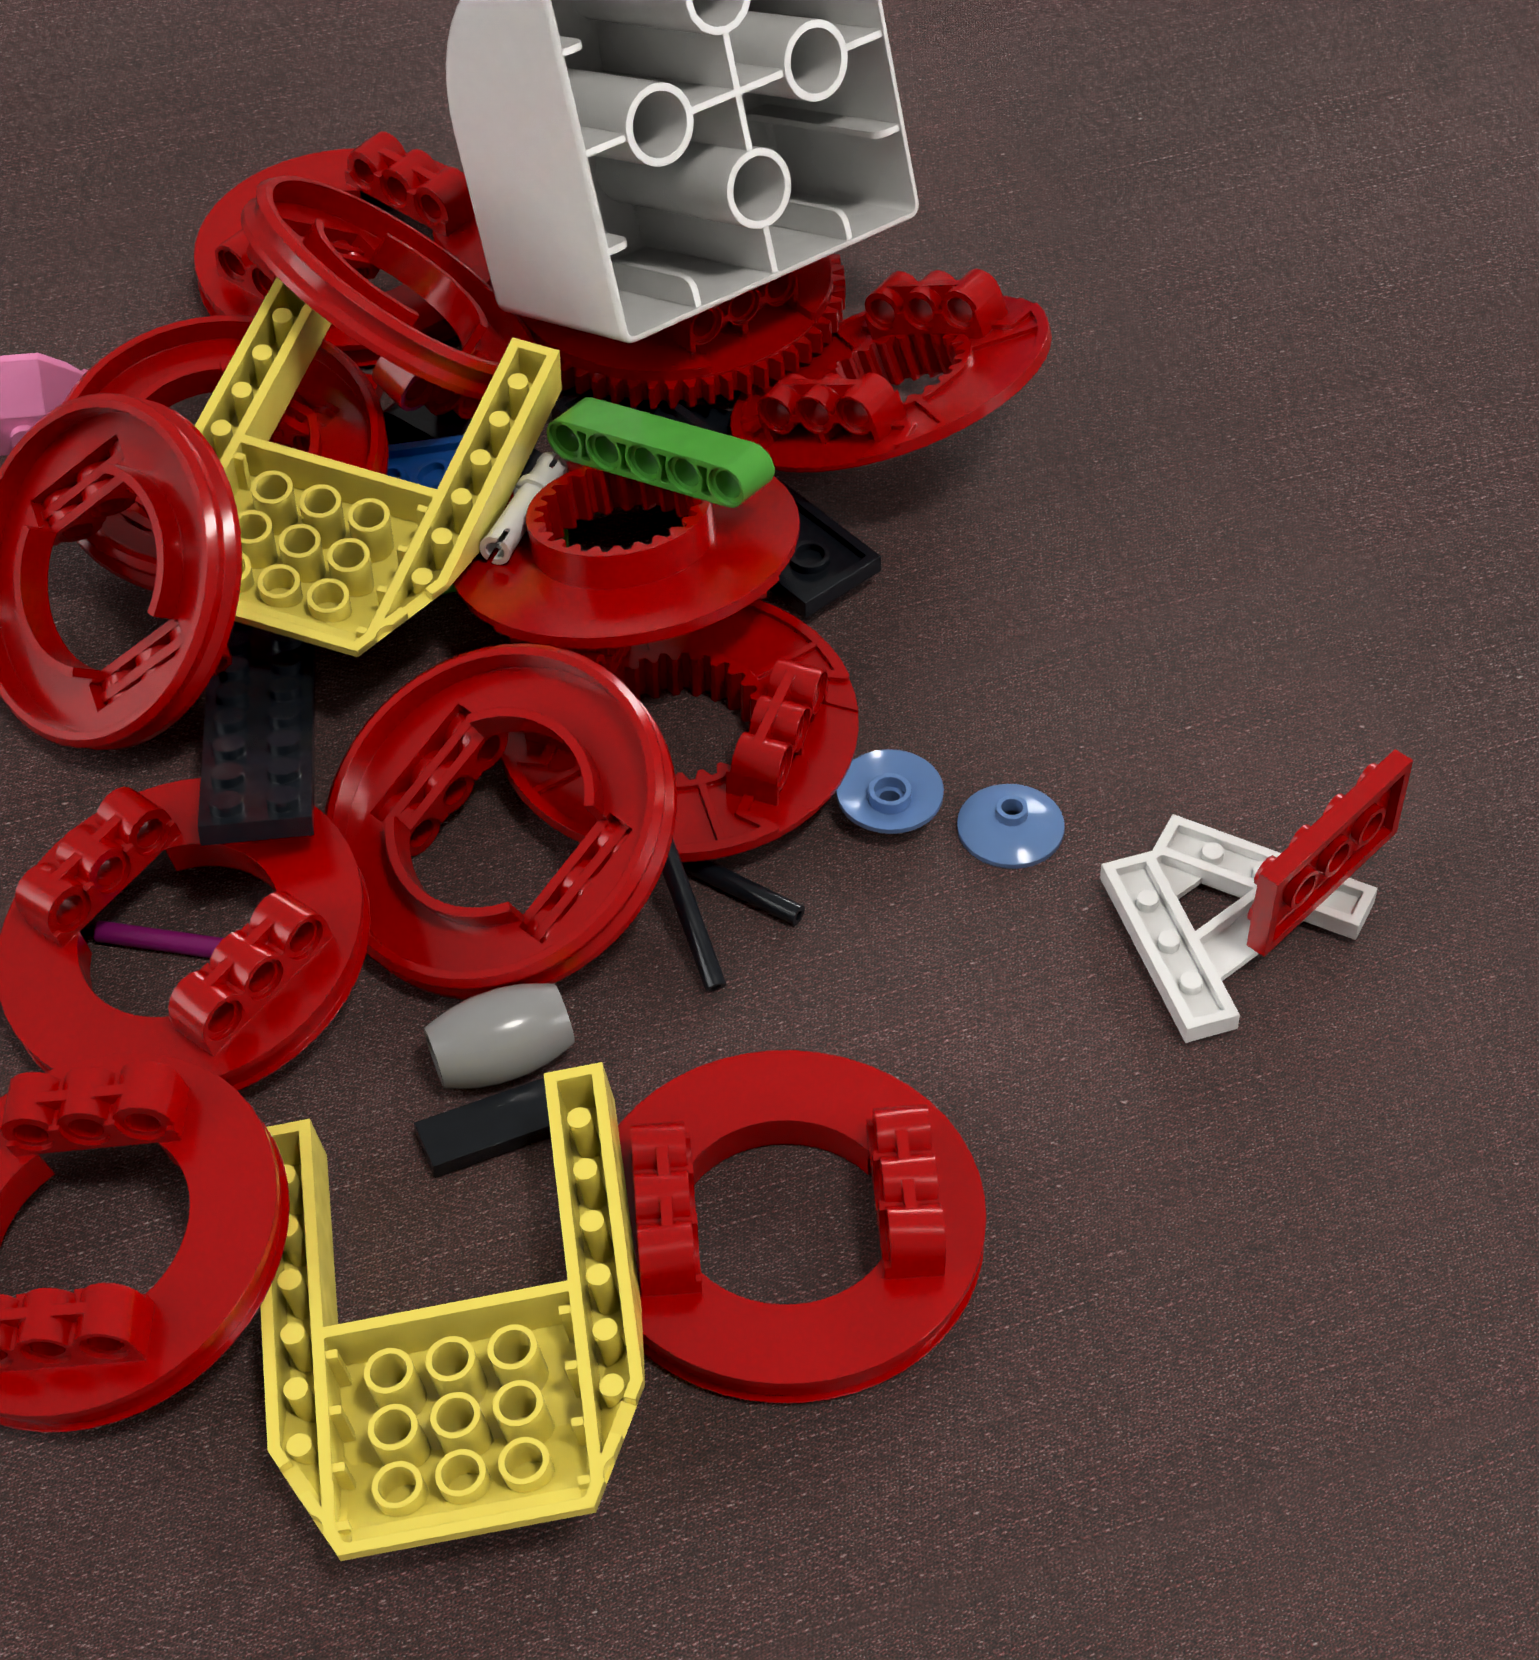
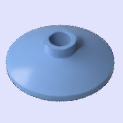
[836,749,944,834]
[957,784,1065,869]

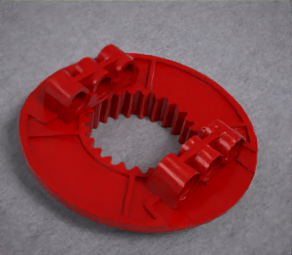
[730,269,1052,473]
[453,461,800,649]
[500,599,859,862]

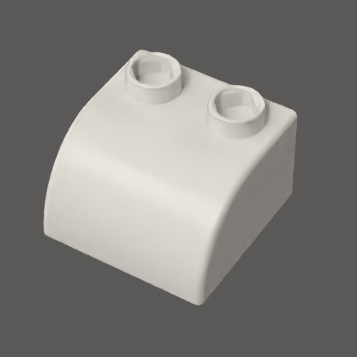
[446,0,919,343]

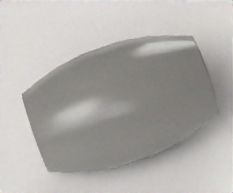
[424,983,575,1089]

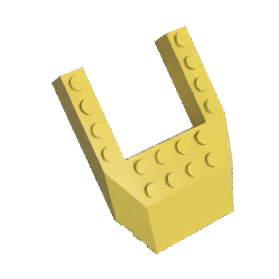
[195,277,562,657]
[260,1062,645,1561]

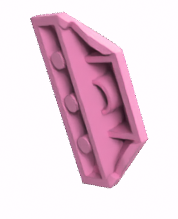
[0,353,88,456]

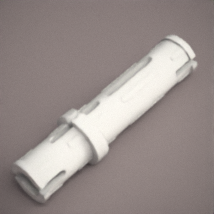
[479,452,568,565]

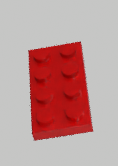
[1246,749,1413,957]

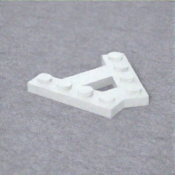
[1100,814,1378,1043]

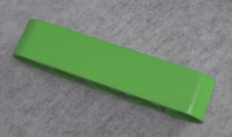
[547,397,775,508]

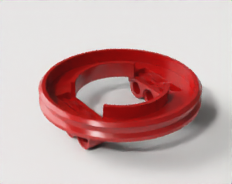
[194,131,493,368]
[241,176,535,419]
[63,315,389,591]
[0,393,242,750]
[324,643,677,1000]
[0,778,371,1090]
[618,1050,986,1403]
[0,1052,290,1432]

